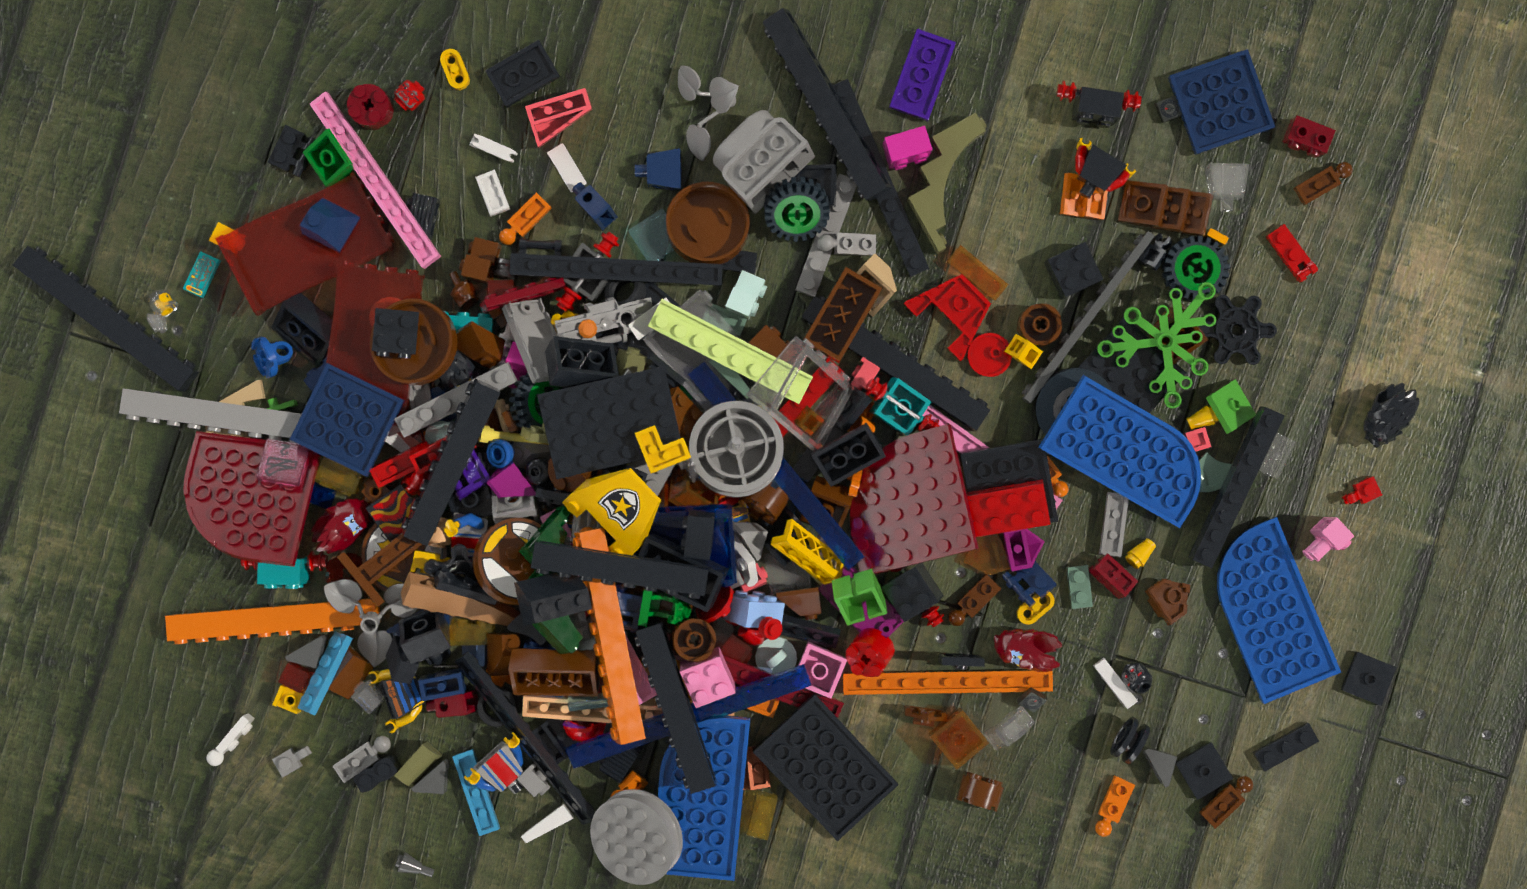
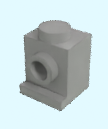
[517,762,550,797]

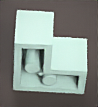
[725,270,767,320]

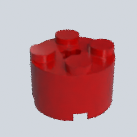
[846,628,895,677]

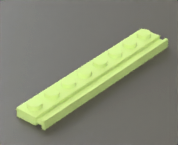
[648,299,813,404]

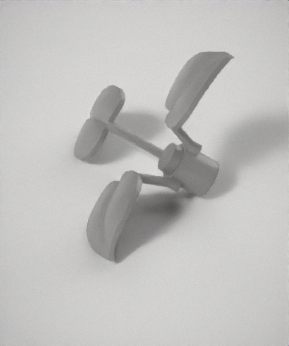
[678,65,739,161]
[324,579,417,667]

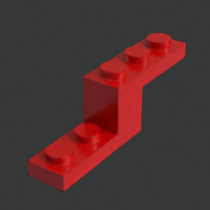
[370,436,476,488]

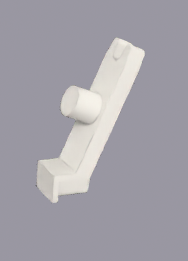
[469,134,517,163]

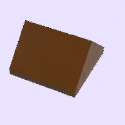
[328,646,374,700]

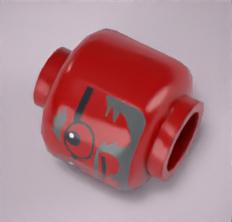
[394,80,425,111]

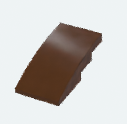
[1118,180,1213,236]

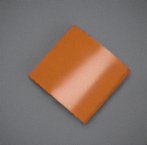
[1060,173,1108,220]

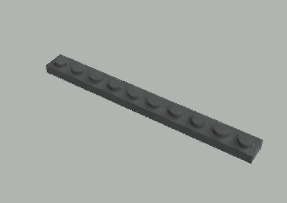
[1021,231,1155,404]

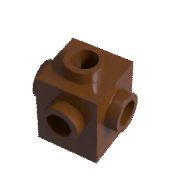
[361,477,393,505]

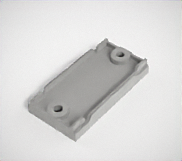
[502,298,557,384]

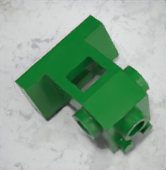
[638,590,691,627]

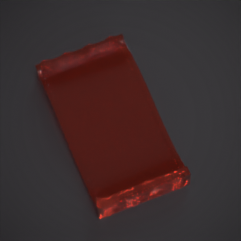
[215,172,395,316]
[326,261,425,426]

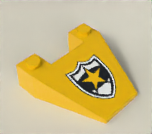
[562,468,661,555]

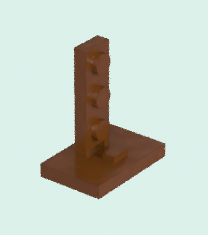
[337,533,422,607]

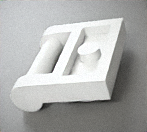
[726,532,758,587]

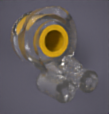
[147,289,179,333]

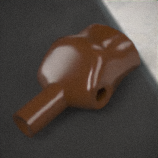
[449,271,479,311]

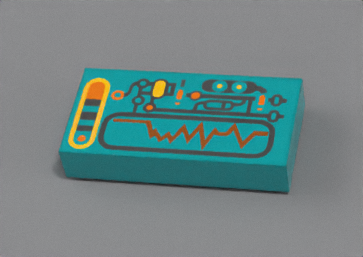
[183,251,221,298]

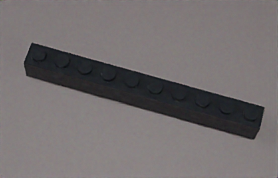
[763,8,892,201]
[13,246,200,392]
[801,296,990,431]

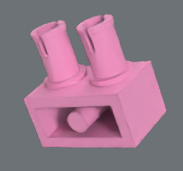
[1302,517,1354,562]

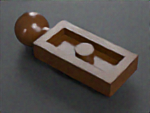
[1293,162,1353,205]
[948,574,1001,626]
[1199,776,1253,829]

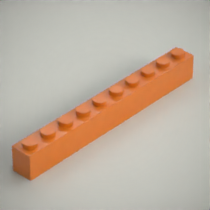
[573,527,646,745]
[165,598,381,644]

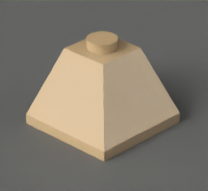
[857,254,897,317]

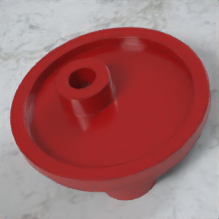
[967,333,1012,377]
[696,582,734,623]

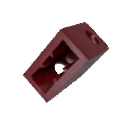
[426,689,478,718]

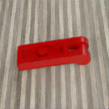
[1266,224,1318,283]

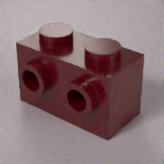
[1282,115,1336,158]

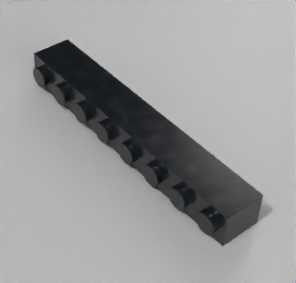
[401,378,500,546]
[1188,406,1285,568]
[531,540,709,599]
[634,621,717,794]

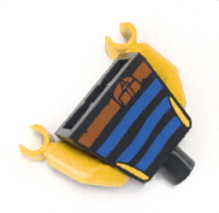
[368,669,425,733]

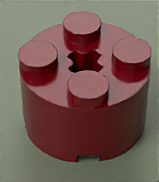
[347,84,394,130]

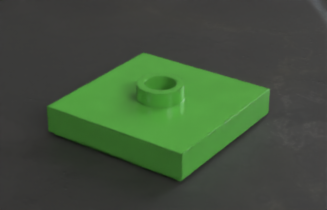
[1206,379,1256,434]

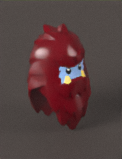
[311,498,372,554]
[994,629,1063,672]

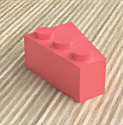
[525,88,593,148]

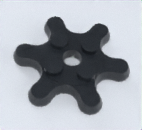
[1200,295,1277,365]
[424,543,477,581]

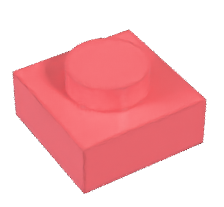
[1183,427,1211,452]

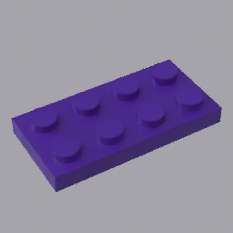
[889,29,956,122]

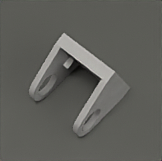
[491,479,543,525]

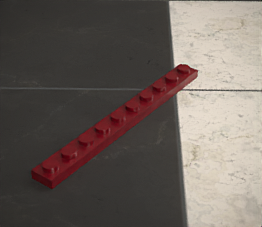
[667,632,844,718]

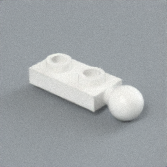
[206,713,255,766]

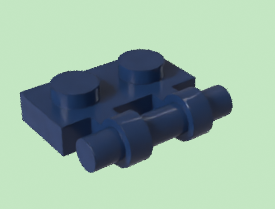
[1002,561,1057,607]

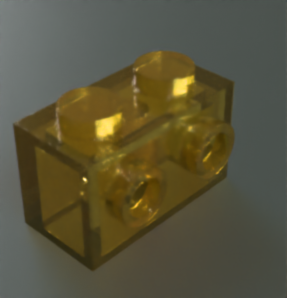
[449,619,495,646]

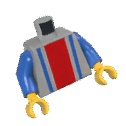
[443,513,488,562]
[464,732,523,794]

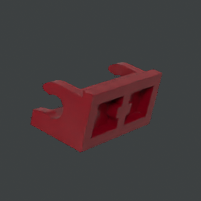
[1089,553,1139,599]

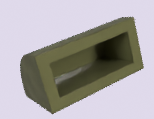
[394,741,442,787]

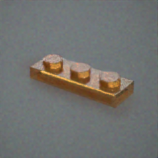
[947,245,1009,301]

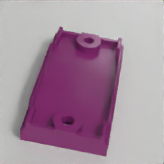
[818,560,904,638]

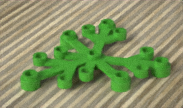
[1097,282,1216,408]

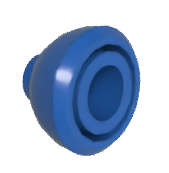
[486,439,515,469]

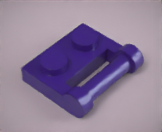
[455,449,490,500]

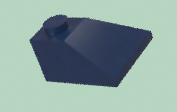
[300,198,360,253]

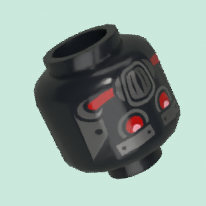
[1121,663,1153,694]

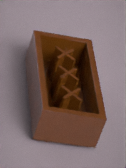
[803,267,882,363]
[508,648,601,697]

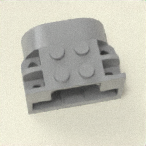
[713,110,815,214]

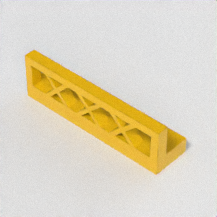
[771,519,845,585]

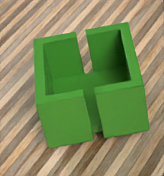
[832,569,887,626]

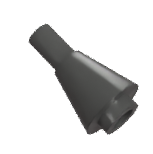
[395,852,435,878]

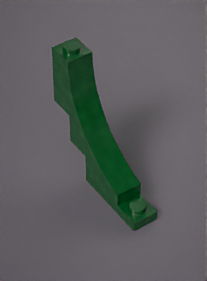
[519,505,583,654]

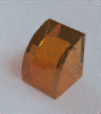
[793,405,824,436]

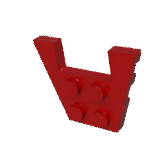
[903,274,991,361]

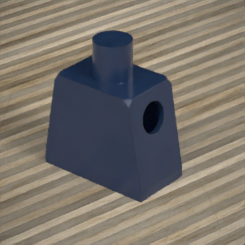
[635,149,681,192]
[572,182,618,231]

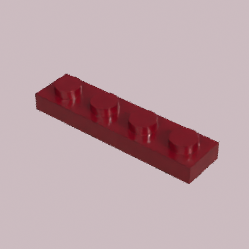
[480,277,566,313]

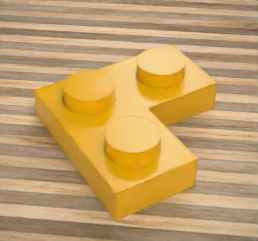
[635,425,691,473]

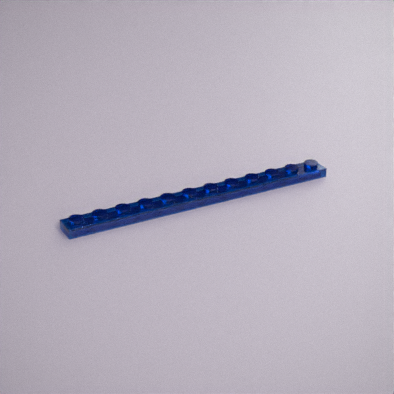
[688,362,865,570]
[566,664,812,769]

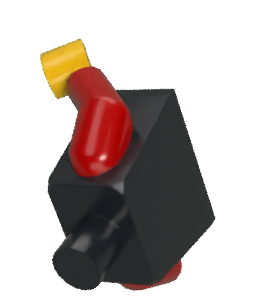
[1075,138,1136,199]

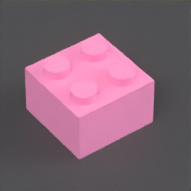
[792,642,847,699]
[680,647,736,708]

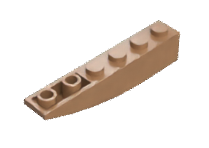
[401,572,521,626]

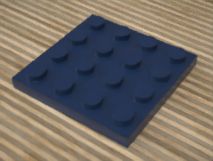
[1168,49,1275,155]
[289,363,405,477]

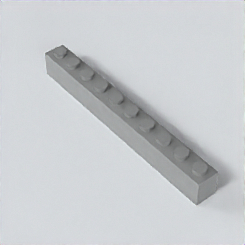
[119,389,302,443]

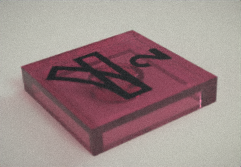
[256,439,310,487]

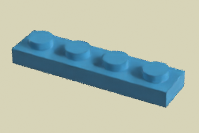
[297,631,353,715]
[452,749,500,836]

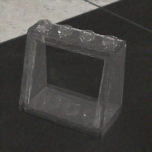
[746,336,855,452]

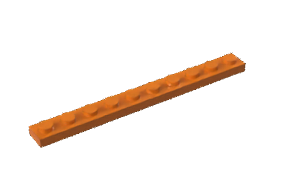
[843,670,1053,695]

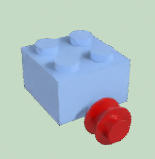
[723,590,785,640]

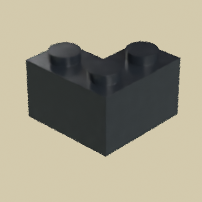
[681,510,715,560]

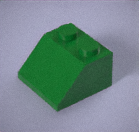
[303,129,354,187]

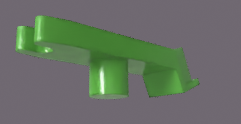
[267,398,298,411]

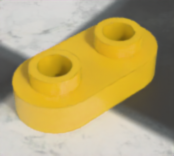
[440,49,470,90]
[1017,592,1054,625]

